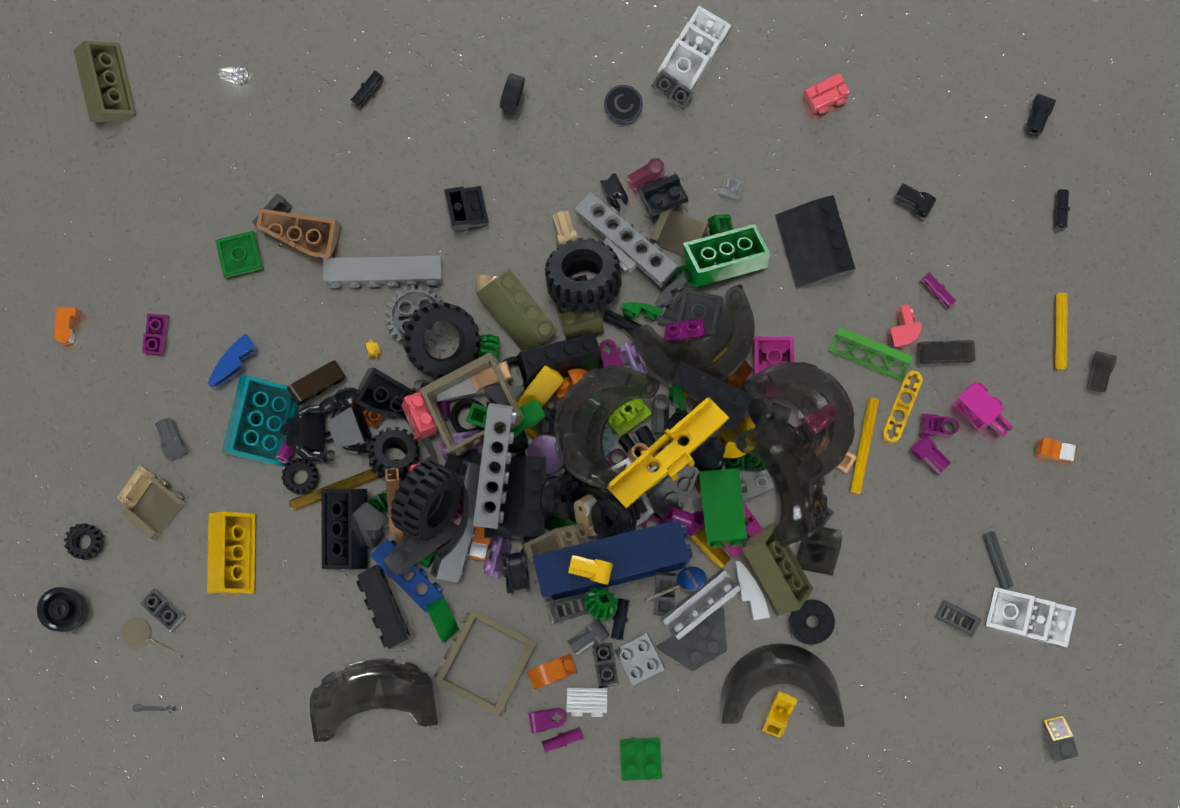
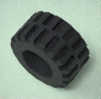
[369,427,420,480]

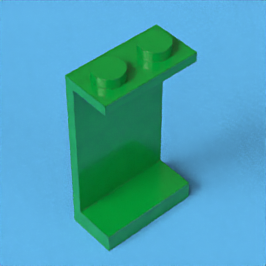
[698,468,747,549]

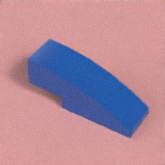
[208,334,258,389]

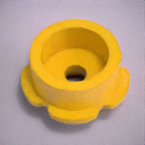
[365,339,380,358]

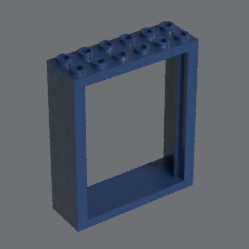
[532,520,693,603]

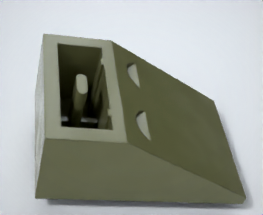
[554,274,604,340]

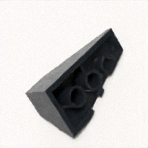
[355,367,417,419]

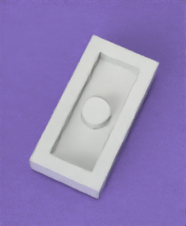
[603,238,636,273]

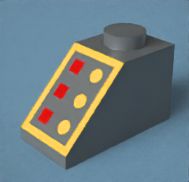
[1043,716,1078,761]

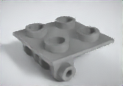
[614,633,665,686]

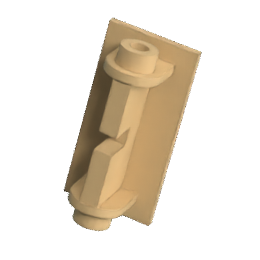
[117,465,156,508]

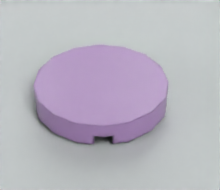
[527,434,567,474]

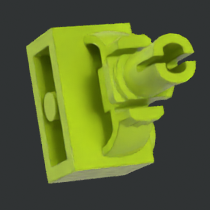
[606,395,652,439]

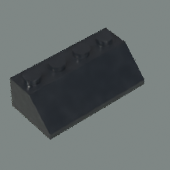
[516,333,602,389]
[321,489,368,570]
[356,564,413,650]

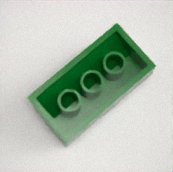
[683,224,770,287]

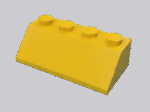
[207,512,256,594]

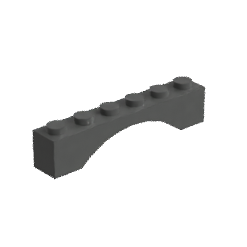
[430,459,481,583]

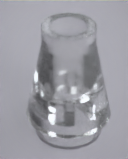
[218,66,249,85]

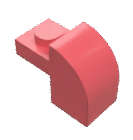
[887,304,922,349]

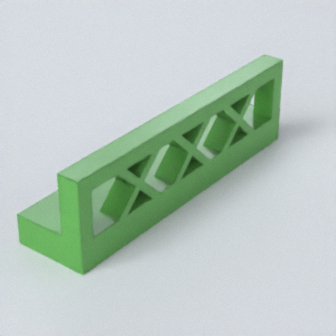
[828,327,913,381]

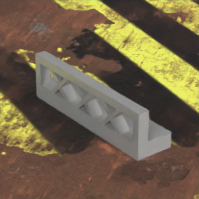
[660,568,741,640]

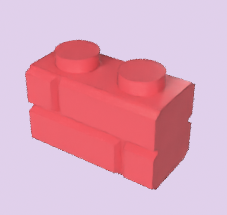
[803,73,850,114]
[401,391,438,440]

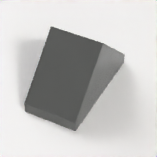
[484,386,525,406]

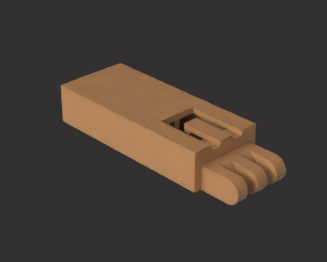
[385,468,404,544]

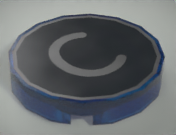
[604,85,643,123]

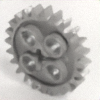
[385,285,447,346]

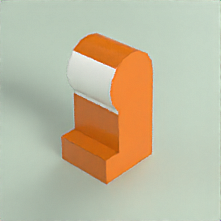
[54,307,81,346]
[1036,437,1077,463]
[469,526,491,561]

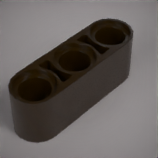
[287,360,346,406]

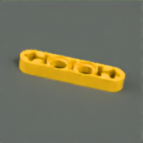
[882,370,923,443]

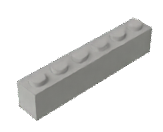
[323,256,443,288]

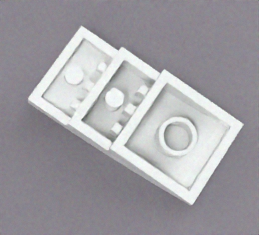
[657,6,732,90]
[986,587,1077,648]

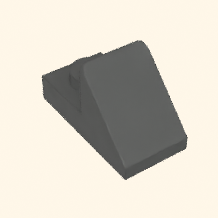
[353,502,389,547]

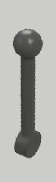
[133,704,175,713]

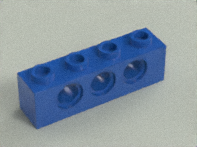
[370,539,444,613]

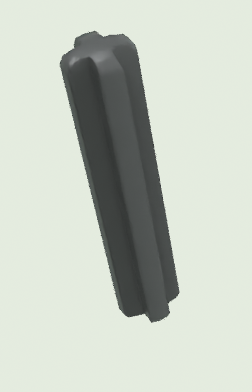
[984,531,1014,589]

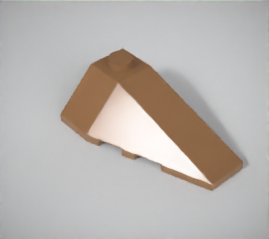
[256,208,340,259]

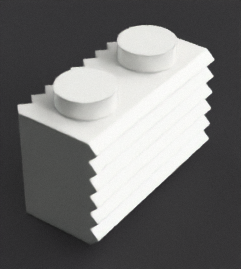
[567,688,608,717]

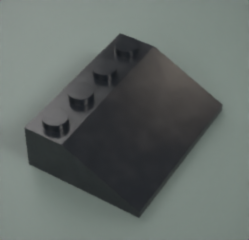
[775,195,856,289]
[484,456,546,539]

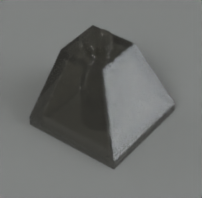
[796,527,842,576]

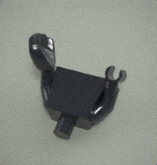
[324,387,373,455]
[280,396,336,464]
[666,410,725,471]

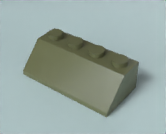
[73,41,135,122]
[477,268,558,351]
[742,522,813,615]

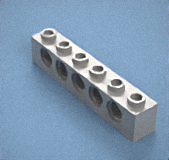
[575,192,678,288]
[473,403,517,529]

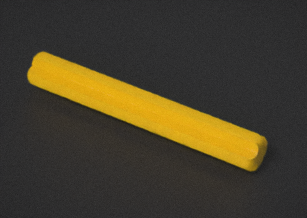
[1055,293,1068,370]

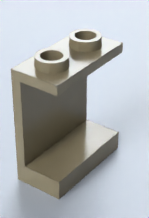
[650,209,710,257]
[121,477,186,540]
[523,523,589,563]

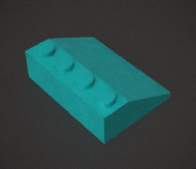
[221,375,298,466]

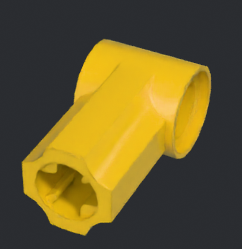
[568,555,613,585]

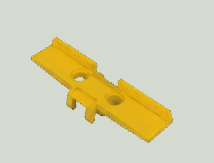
[607,397,729,509]

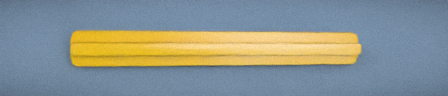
[850,398,879,494]

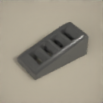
[546,593,588,625]
[935,600,982,638]

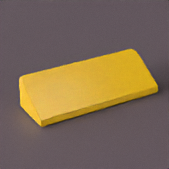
[517,366,564,408]
[688,529,731,569]

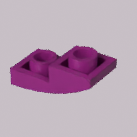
[142,313,168,355]

